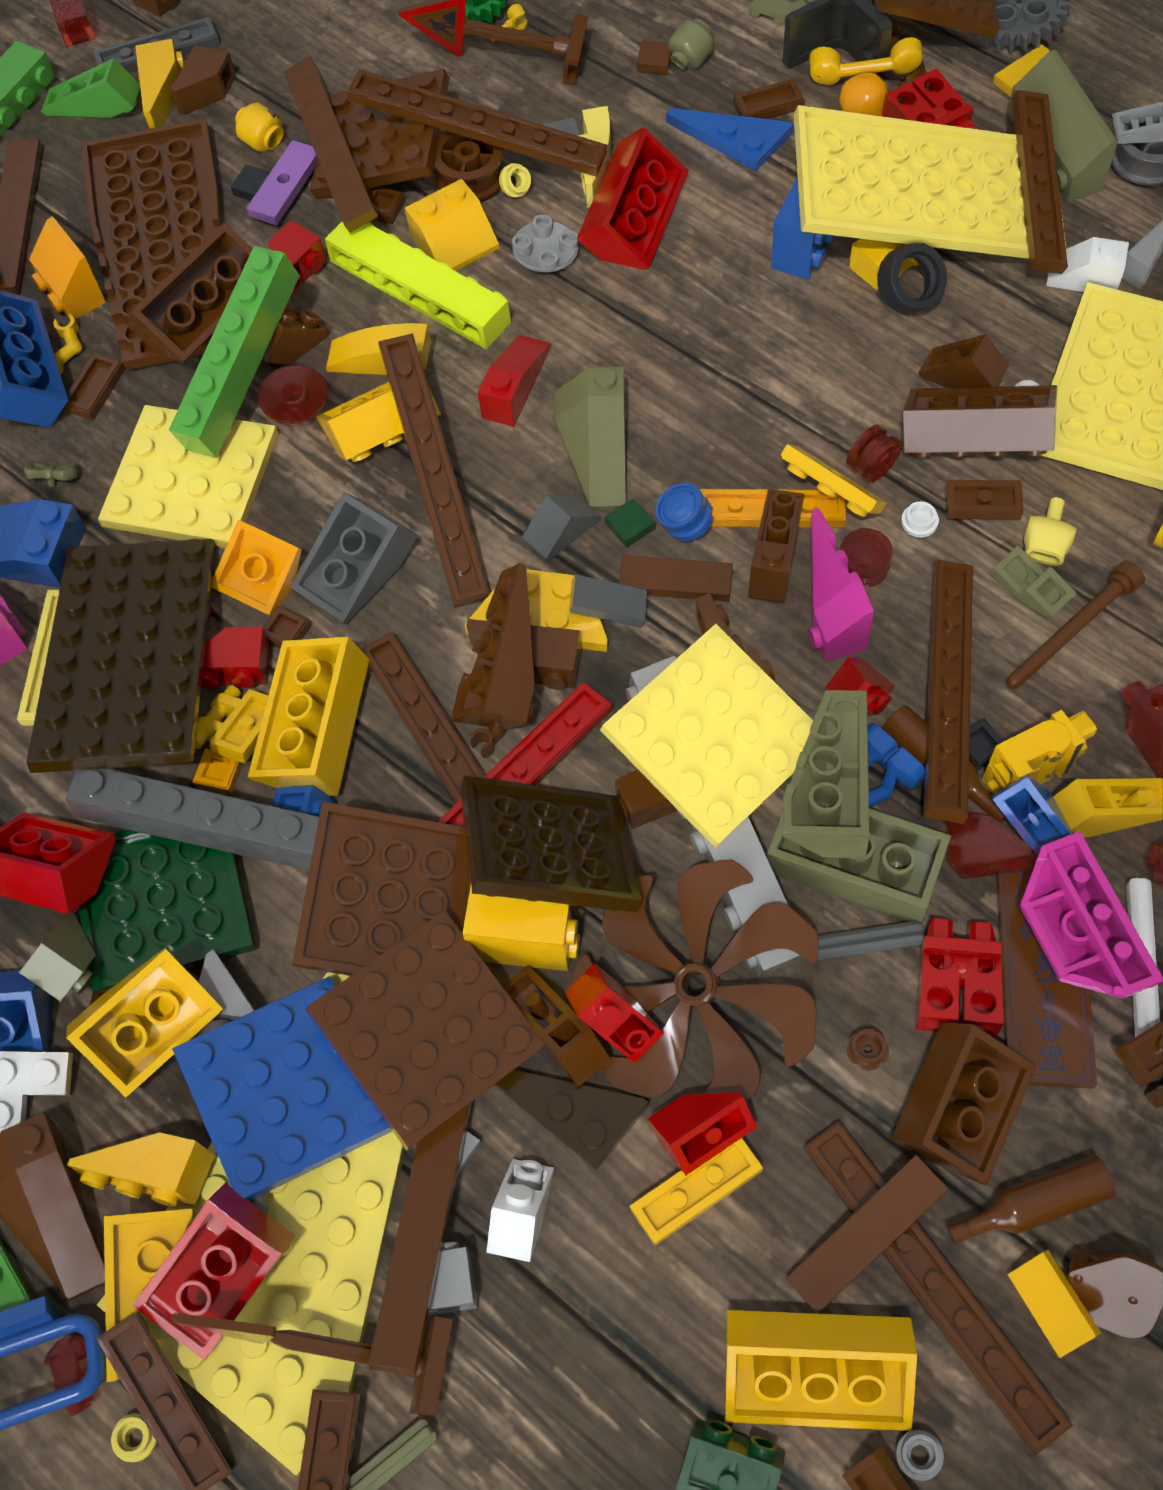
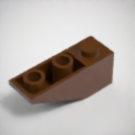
[748,489,804,603]

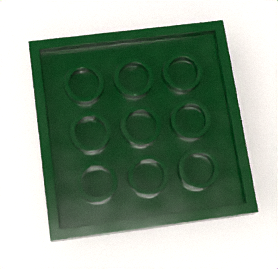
[79,829,256,993]

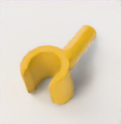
[491,4,527,42]

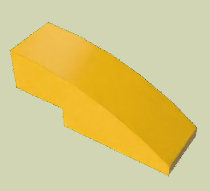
[326,323,431,375]

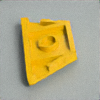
[465,569,608,652]

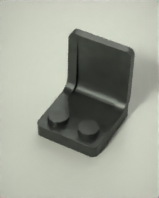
[783,0,892,75]

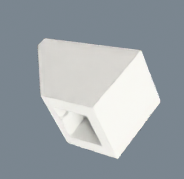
[487,1159,554,1262]

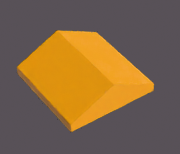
[212,519,302,616]

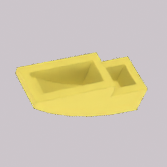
[577,106,611,208]

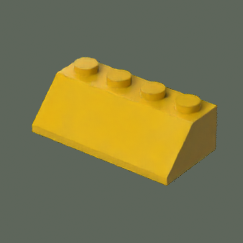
[248,637,370,796]
[725,1310,917,1431]

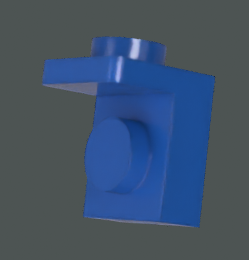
[272,785,336,817]

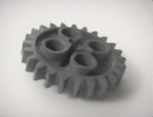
[969,0,1071,52]

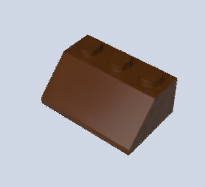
[891,1022,1036,1185]

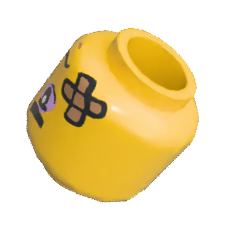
[235,102,284,152]

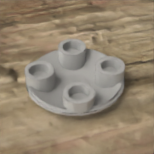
[512,215,579,272]

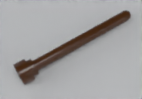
[1006,560,1145,689]

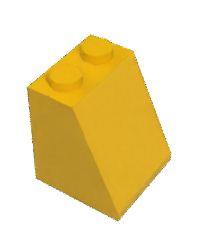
[463,887,580,971]

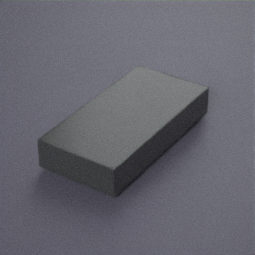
[569,574,647,628]

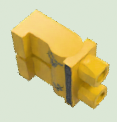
[982,710,1097,795]

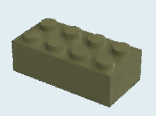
[766,808,951,924]

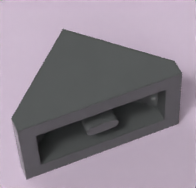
[522,494,600,563]

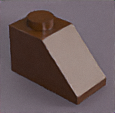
[918,334,1010,388]

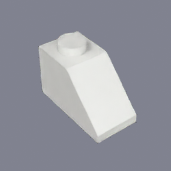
[1046,237,1129,292]

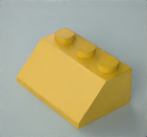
[316,382,441,462]

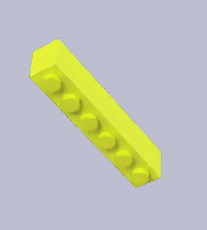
[325,221,511,350]

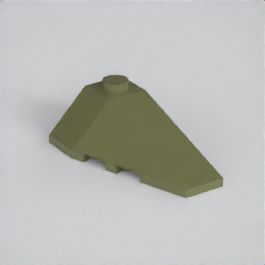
[555,367,626,511]
[783,690,869,859]

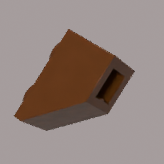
[171,45,236,115]
[262,308,330,364]

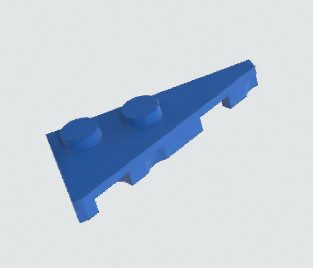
[666,108,794,172]

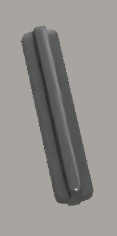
[804,921,924,962]

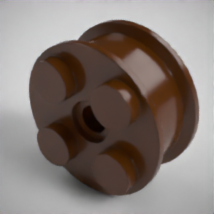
[434,131,505,201]

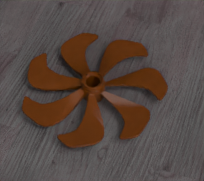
[570,859,819,1101]

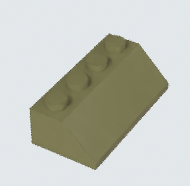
[1007,49,1118,203]

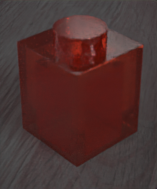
[49,0,95,48]

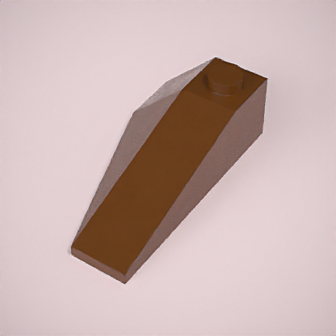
[451,563,535,729]
[0,1112,105,1301]

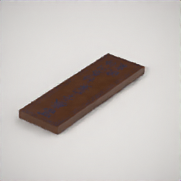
[995,842,1097,1089]

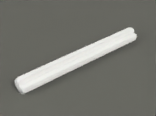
[1126,878,1163,1082]

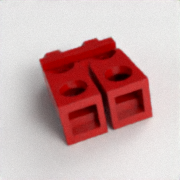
[882,68,978,129]
[914,918,1004,1038]

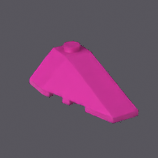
[808,508,874,662]

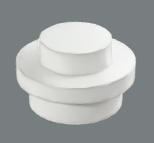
[901,501,939,538]

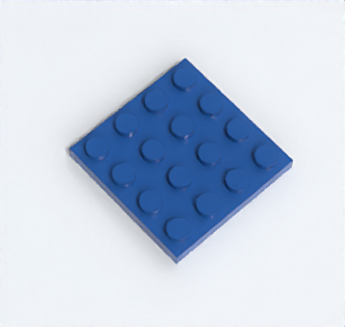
[172,976,392,1201]

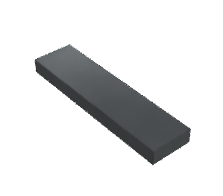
[93,16,220,73]

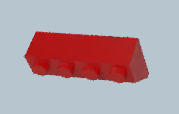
[576,127,689,270]

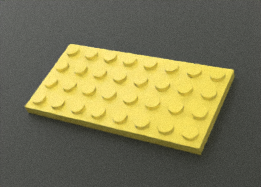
[794,105,1067,259]

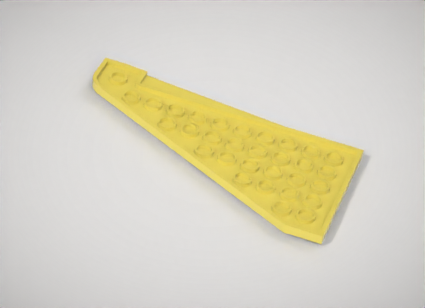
[97,972,405,1477]

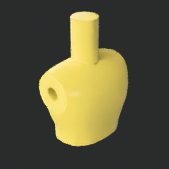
[1024,497,1076,566]

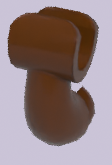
[470,727,506,758]

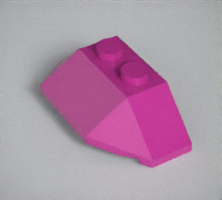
[1020,831,1163,999]

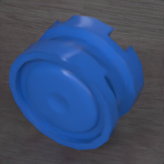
[656,482,714,542]

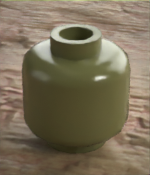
[668,18,714,69]

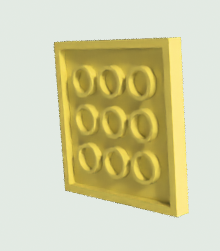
[98,405,278,548]
[600,624,813,848]

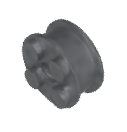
[1111,122,1163,187]

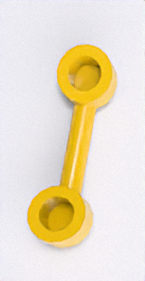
[809,37,923,86]

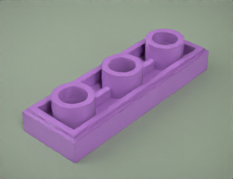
[246,140,318,226]

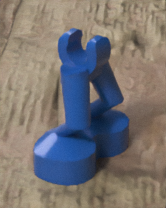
[867,723,925,808]

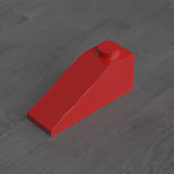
[477,335,551,427]

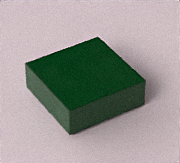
[605,498,656,548]

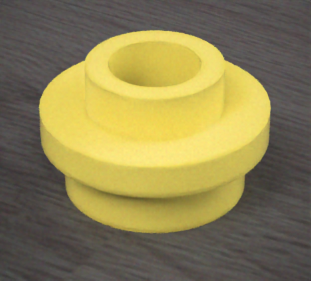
[499,163,531,198]
[111,1413,157,1463]

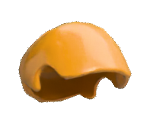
[839,73,889,116]

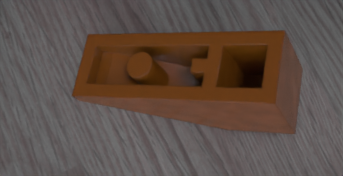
[466,619,582,690]
[502,965,611,1087]

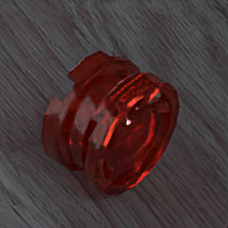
[846,425,903,483]
[840,528,893,588]

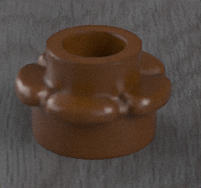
[847,1029,889,1071]

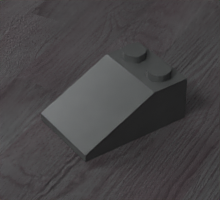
[290,492,418,624]

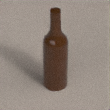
[882,705,1007,824]
[947,1155,1115,1244]

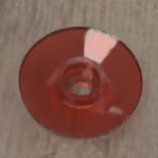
[258,365,328,424]

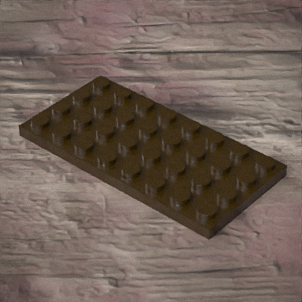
[26,539,216,773]

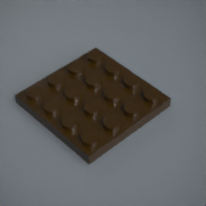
[460,776,641,912]

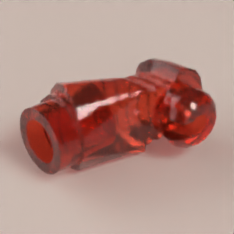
[43,1335,95,1417]

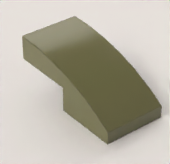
[988,546,1077,619]

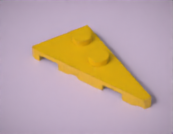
[104,1209,192,1382]

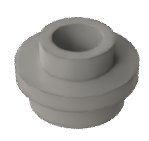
[896,1430,944,1481]

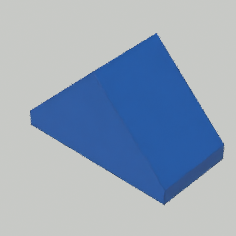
[992,774,1073,857]

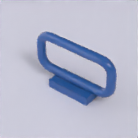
[0,1296,106,1431]

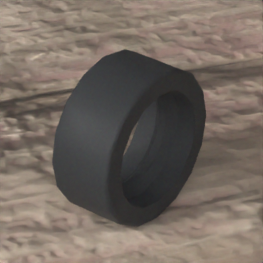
[877,243,947,313]

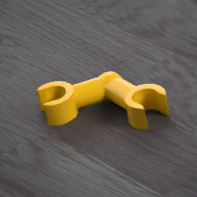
[53,313,83,375]

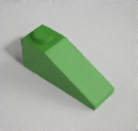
[41,58,140,118]

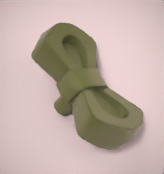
[24,460,78,487]

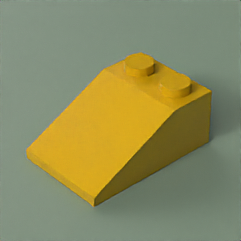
[66,948,223,1098]

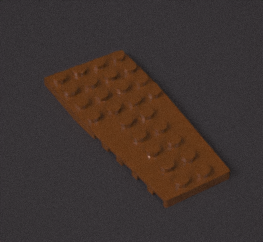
[81,118,221,370]

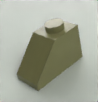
[19,912,96,1002]

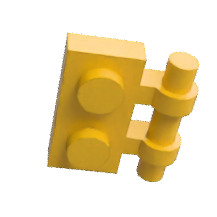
[195,685,268,764]

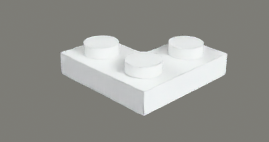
[0,1051,73,1132]

